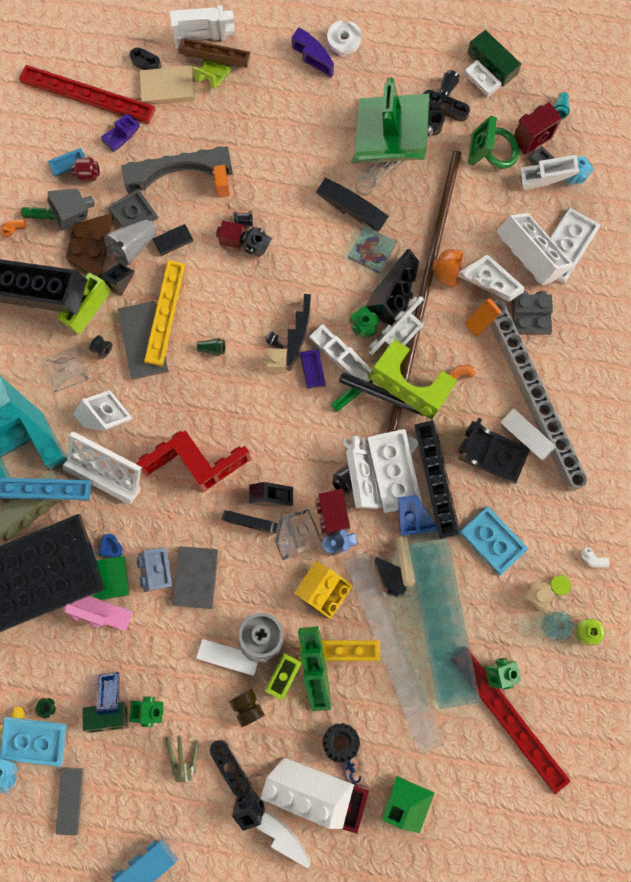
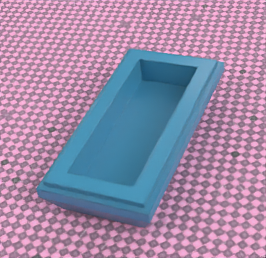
[48,148,85,177]

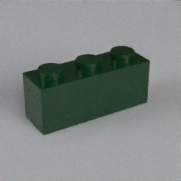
[467,29,522,87]

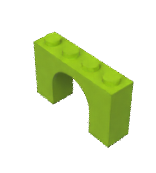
[368,339,458,420]

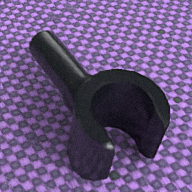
[266,331,284,349]

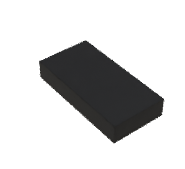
[152,224,193,256]

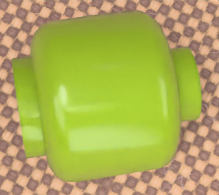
[575,619,605,645]

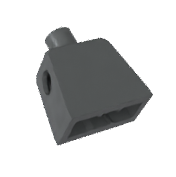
[47,188,95,230]

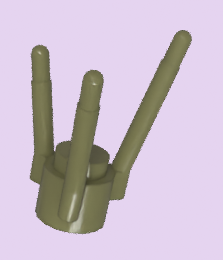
[166,735,199,782]

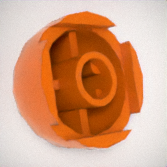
[433,249,463,287]

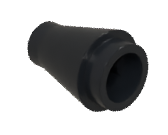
[439,70,460,97]

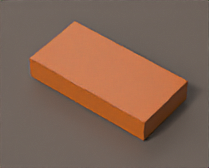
[465,298,502,337]

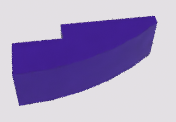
[291,27,334,77]

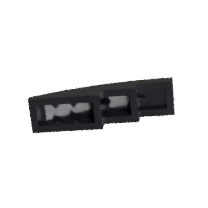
[315,177,389,232]
[287,294,311,371]

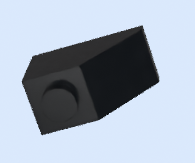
[249,482,293,506]
[374,557,407,598]

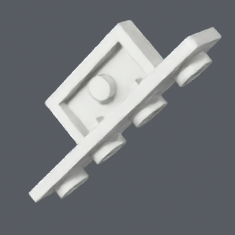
[369,296,424,355]

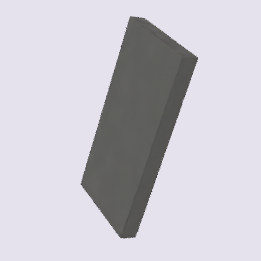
[118,301,169,380]

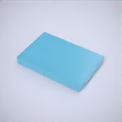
[460,506,528,576]
[0,717,67,767]

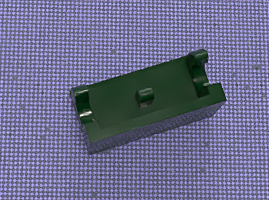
[82,702,129,733]

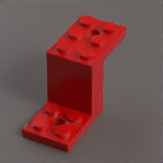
[136,430,252,492]

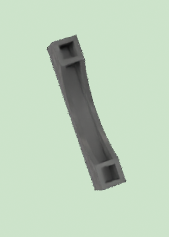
[121,146,233,193]

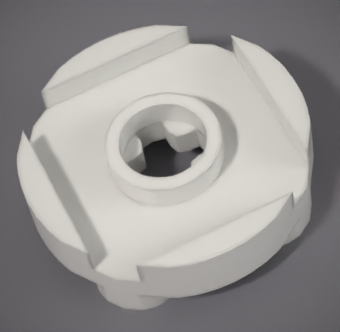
[327,20,361,57]

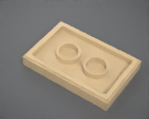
[139,66,195,104]

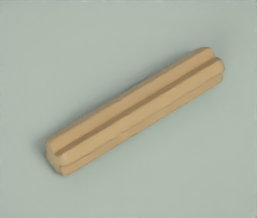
[396,537,415,587]

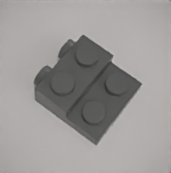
[512,291,553,335]

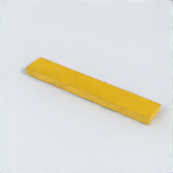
[144,260,185,367]

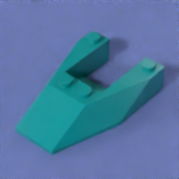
[0,376,67,478]

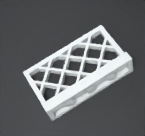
[63,432,142,505]

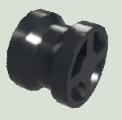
[89,335,113,359]

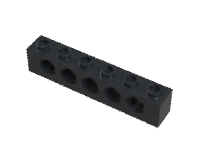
[414,420,461,540]

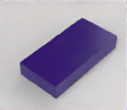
[300,349,326,389]

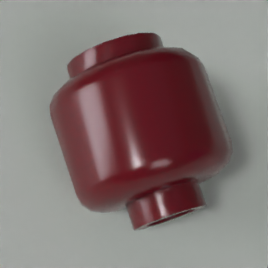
[72,157,100,182]

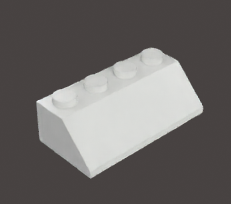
[496,213,574,285]
[261,758,354,829]

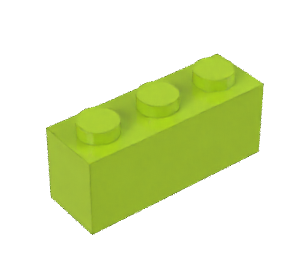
[56,273,112,335]

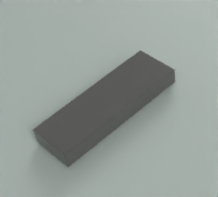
[56,767,84,835]

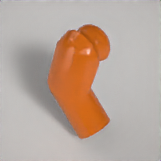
[0,219,26,237]
[449,365,476,379]

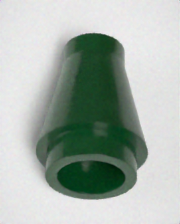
[197,338,226,356]

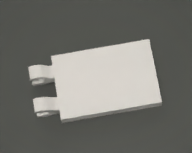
[343,436,382,509]

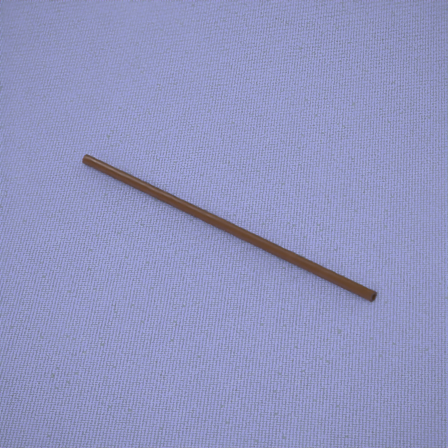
[387,150,462,433]

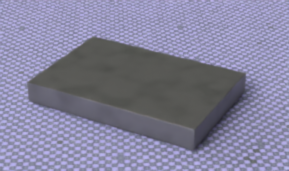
[172,546,219,609]

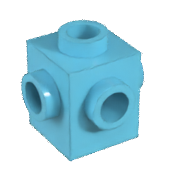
[565,156,594,185]
[0,759,18,794]

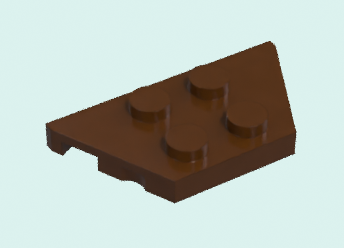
[66,214,114,278]

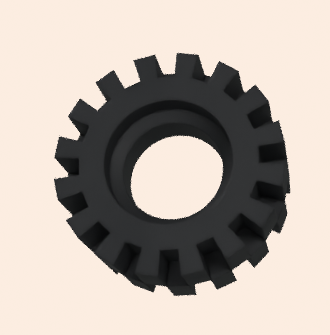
[323,723,360,763]

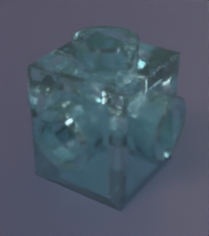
[541,611,575,641]

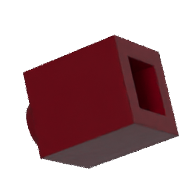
[216,220,245,249]

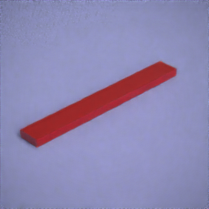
[19,65,156,124]
[450,647,571,795]

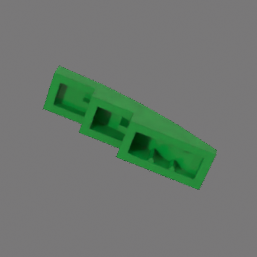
[298,626,332,711]

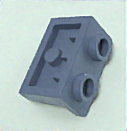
[136,548,172,593]

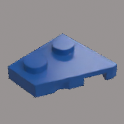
[397,495,438,536]

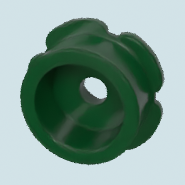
[36,698,56,719]

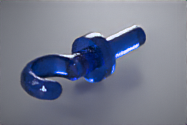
[345,761,361,783]

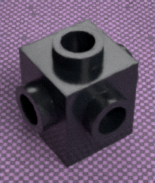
[240,227,272,257]
[232,791,265,831]

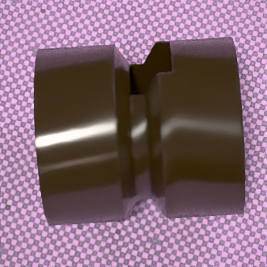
[229,689,265,728]

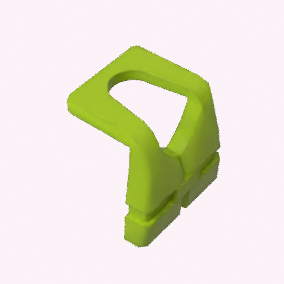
[193,60,231,89]

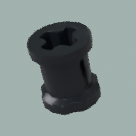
[233,211,253,227]

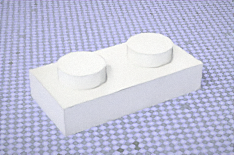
[464,60,501,97]

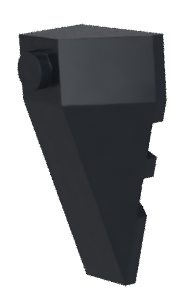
[366,249,419,325]

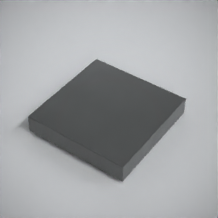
[108,188,158,228]

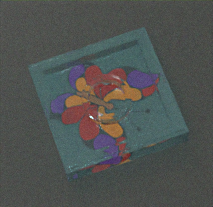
[348,226,397,274]

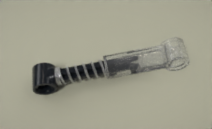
[355,110,445,196]

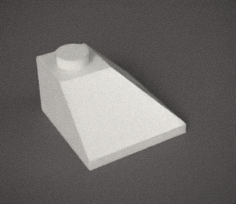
[73,390,132,431]

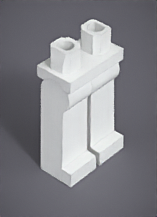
[170,5,235,48]

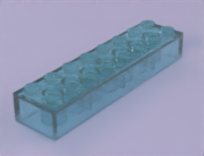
[409,538,480,709]

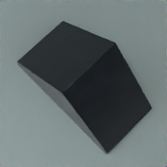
[100,264,135,296]

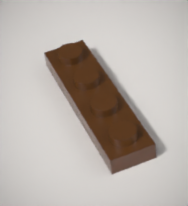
[178,38,250,68]

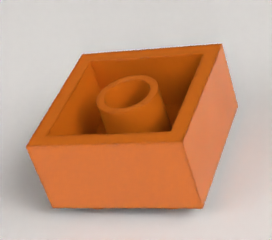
[212,165,230,198]

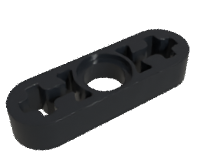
[423,90,470,122]
[221,510,278,534]
[210,739,251,796]

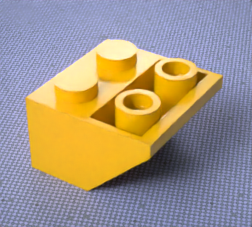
[294,560,352,619]

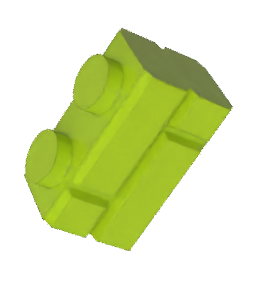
[265,653,302,700]

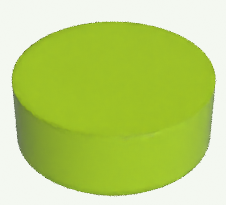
[550,575,571,595]

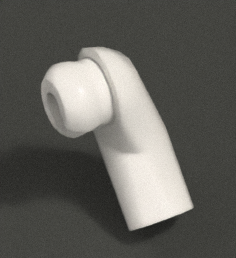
[581,547,609,568]

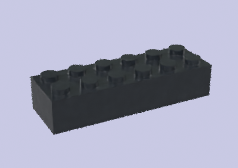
[0,259,88,315]

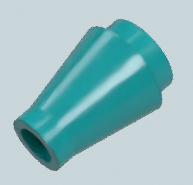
[554,92,570,119]

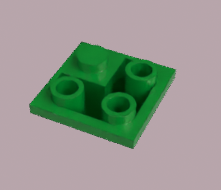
[381,776,435,834]

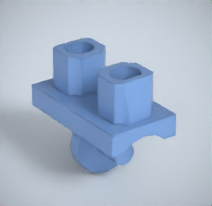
[322,530,357,556]

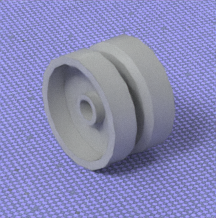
[239,613,283,663]

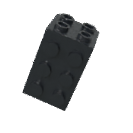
[457,417,530,484]

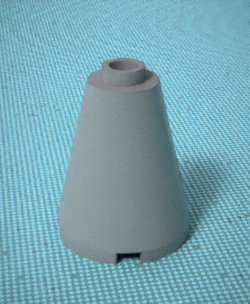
[104,219,156,267]

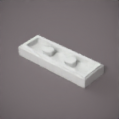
[196,639,258,676]

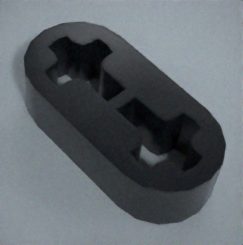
[129,47,161,70]

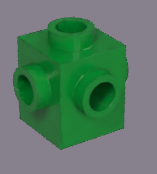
[349,305,379,339]
[485,658,521,689]
[129,696,164,727]

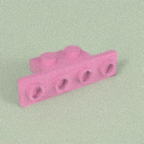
[62,596,133,631]

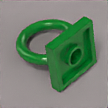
[468,115,519,169]

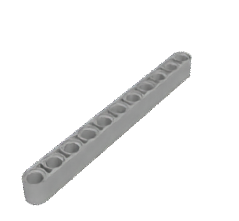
[490,300,587,491]

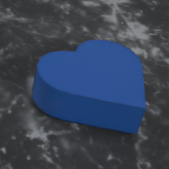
[98,534,123,558]

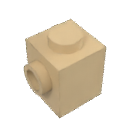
[264,348,287,374]
[523,581,555,611]

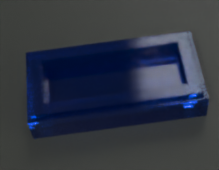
[96,672,120,715]

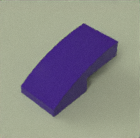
[101,114,140,152]

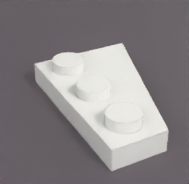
[459,255,524,301]

